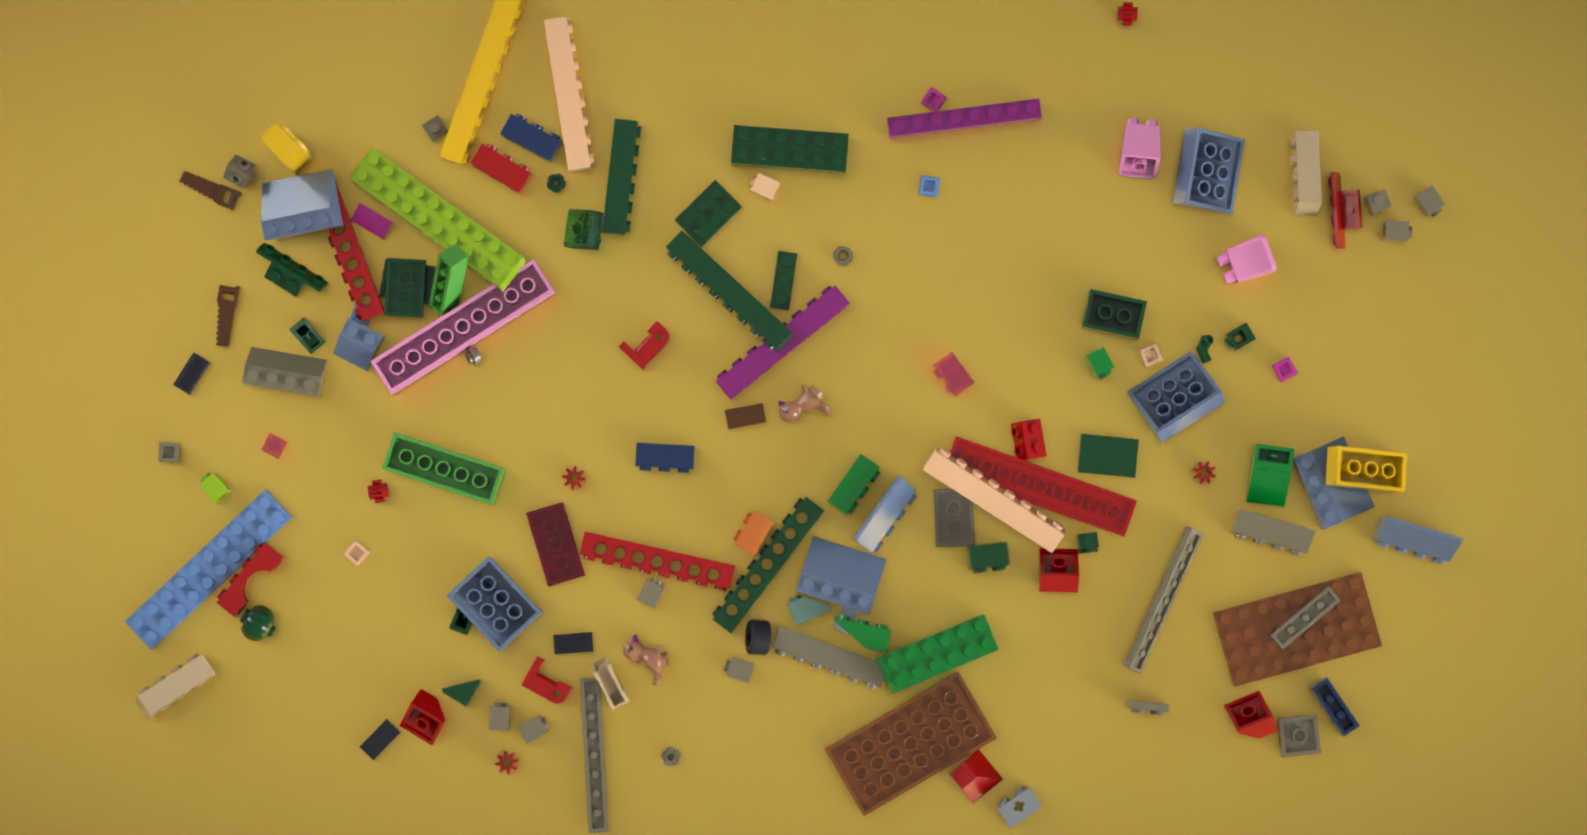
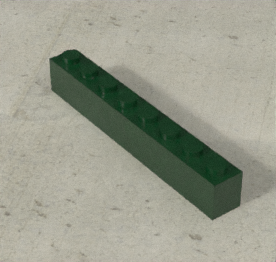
[666,230,794,352]

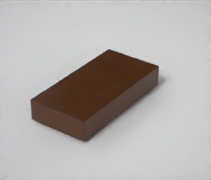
[725,403,766,429]

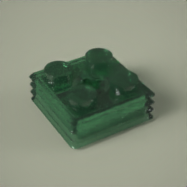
[564,209,604,250]

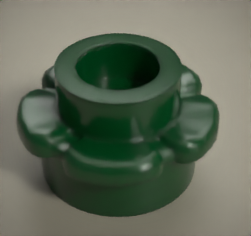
[547,174,566,192]

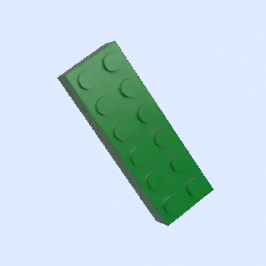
[875,614,999,695]

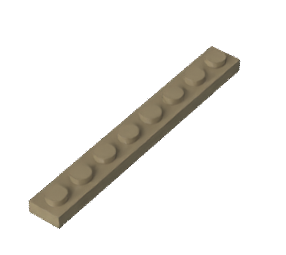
[1124,526,1204,674]
[580,678,609,833]

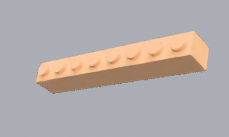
[544,17,594,173]
[923,447,1065,553]

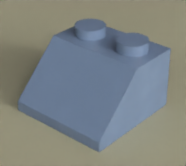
[333,318,385,371]

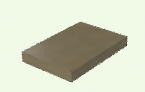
[934,489,975,547]

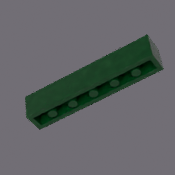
[602,119,641,237]

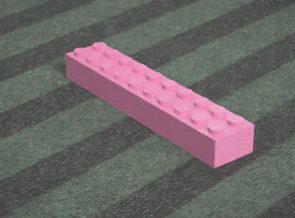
[371,259,555,395]

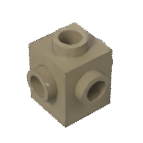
[223,154,256,188]

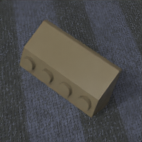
[242,347,327,398]
[1231,509,1316,556]

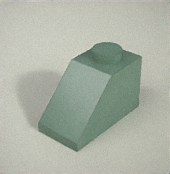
[787,595,832,625]

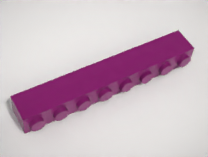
[887,98,1042,139]
[716,285,850,400]

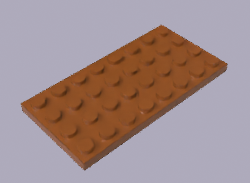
[1213,572,1382,687]
[825,672,997,816]

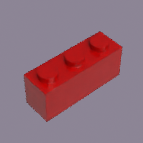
[470,143,532,195]

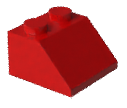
[1039,548,1079,593]

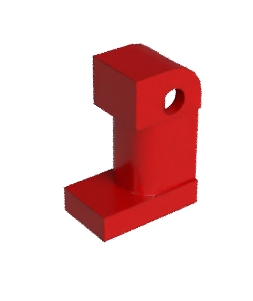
[619,321,670,370]
[522,656,573,704]

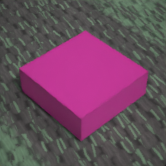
[920,87,947,112]
[1272,357,1298,383]

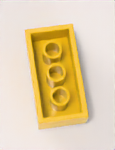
[259,122,312,175]
[1325,446,1407,493]

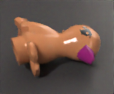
[778,385,831,422]
[623,634,668,686]

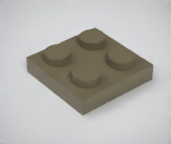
[1127,700,1170,716]
[1278,715,1321,757]

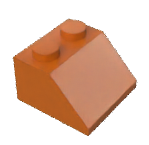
[734,511,774,556]

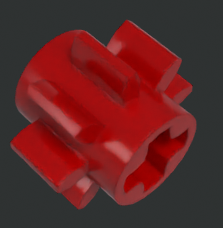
[1117,2,1138,26]
[1192,461,1216,484]
[562,466,586,490]
[368,479,389,503]
[495,750,519,774]

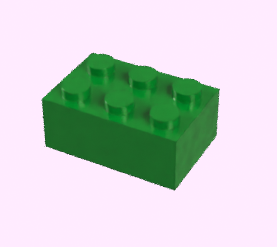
[827,454,880,515]

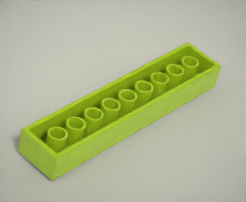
[348,148,526,292]

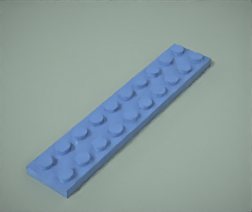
[125,489,292,650]

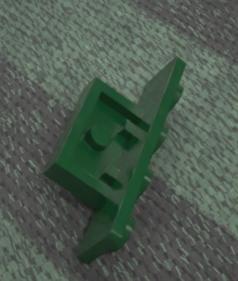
[256,243,328,297]

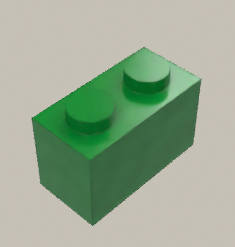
[1084,347,1114,380]

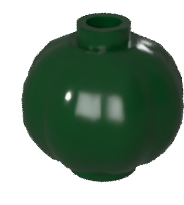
[239,605,276,641]

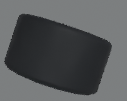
[745,620,771,655]

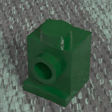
[1224,322,1256,351]
[1076,532,1099,554]

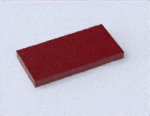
[526,502,585,587]

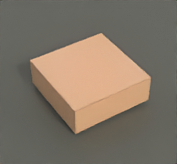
[1138,343,1163,368]
[343,540,371,567]

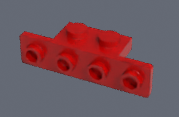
[1329,172,1363,249]

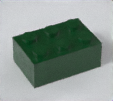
[1081,289,1147,340]
[966,542,1010,574]

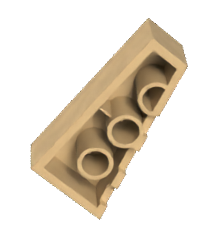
[1290,130,1322,216]
[136,654,215,720]

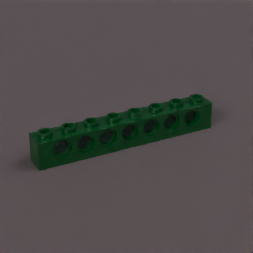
[712,497,824,633]

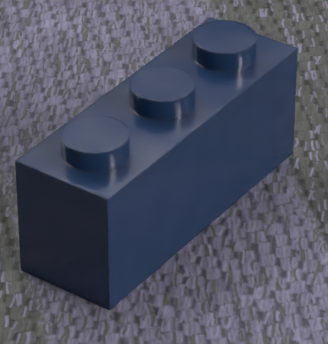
[500,113,562,163]
[635,443,695,473]
[1308,677,1360,737]

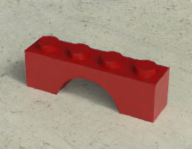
[216,543,285,617]

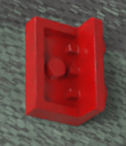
[1011,419,1047,460]

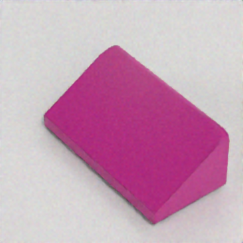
[351,203,394,240]

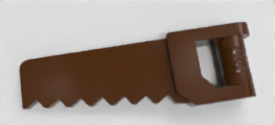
[179,171,241,210]
[216,285,240,347]

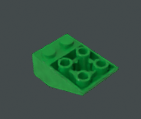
[1246,444,1294,507]
[834,615,891,653]

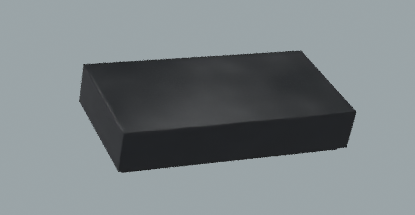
[173,352,210,395]
[553,632,594,654]
[360,719,401,760]

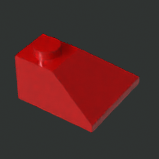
[399,689,446,745]
[1224,691,1277,739]
[949,749,1003,803]

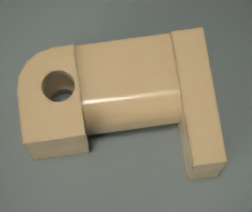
[591,656,629,710]

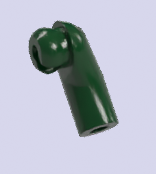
[1196,335,1213,364]

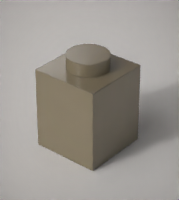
[1414,185,1445,217]
[1364,189,1392,216]
[1383,220,1412,242]
[637,578,665,608]
[724,657,754,683]
[489,703,511,730]
[518,715,550,744]

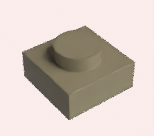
[422,115,448,142]
[158,442,180,463]

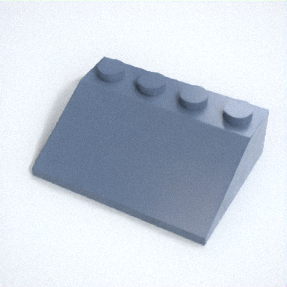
[1173,127,1245,214]
[261,169,343,240]
[1127,351,1225,443]
[1293,437,1375,530]
[853,476,917,553]
[1373,517,1463,564]
[796,536,887,614]
[447,556,543,652]

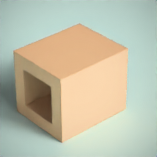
[749,173,780,202]

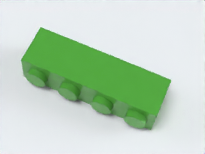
[429,244,468,317]

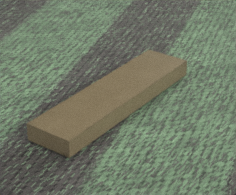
[1270,586,1341,650]

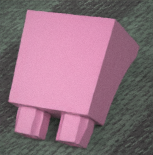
[1118,117,1161,179]
[1216,234,1277,283]

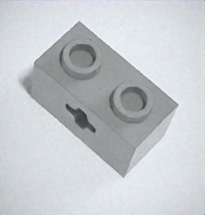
[997,786,1043,828]

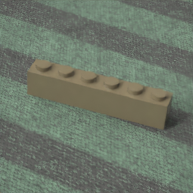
[772,626,883,690]

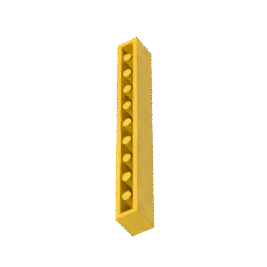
[439,0,526,166]

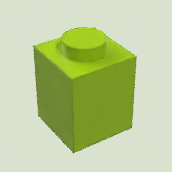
[199,473,231,503]

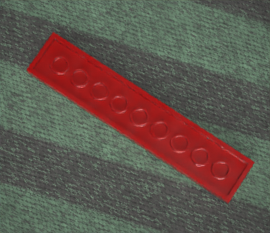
[950,436,1137,537]

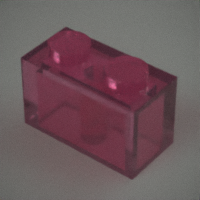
[932,352,975,397]

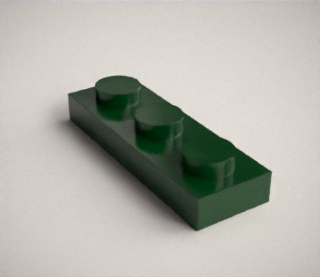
[770,251,797,311]

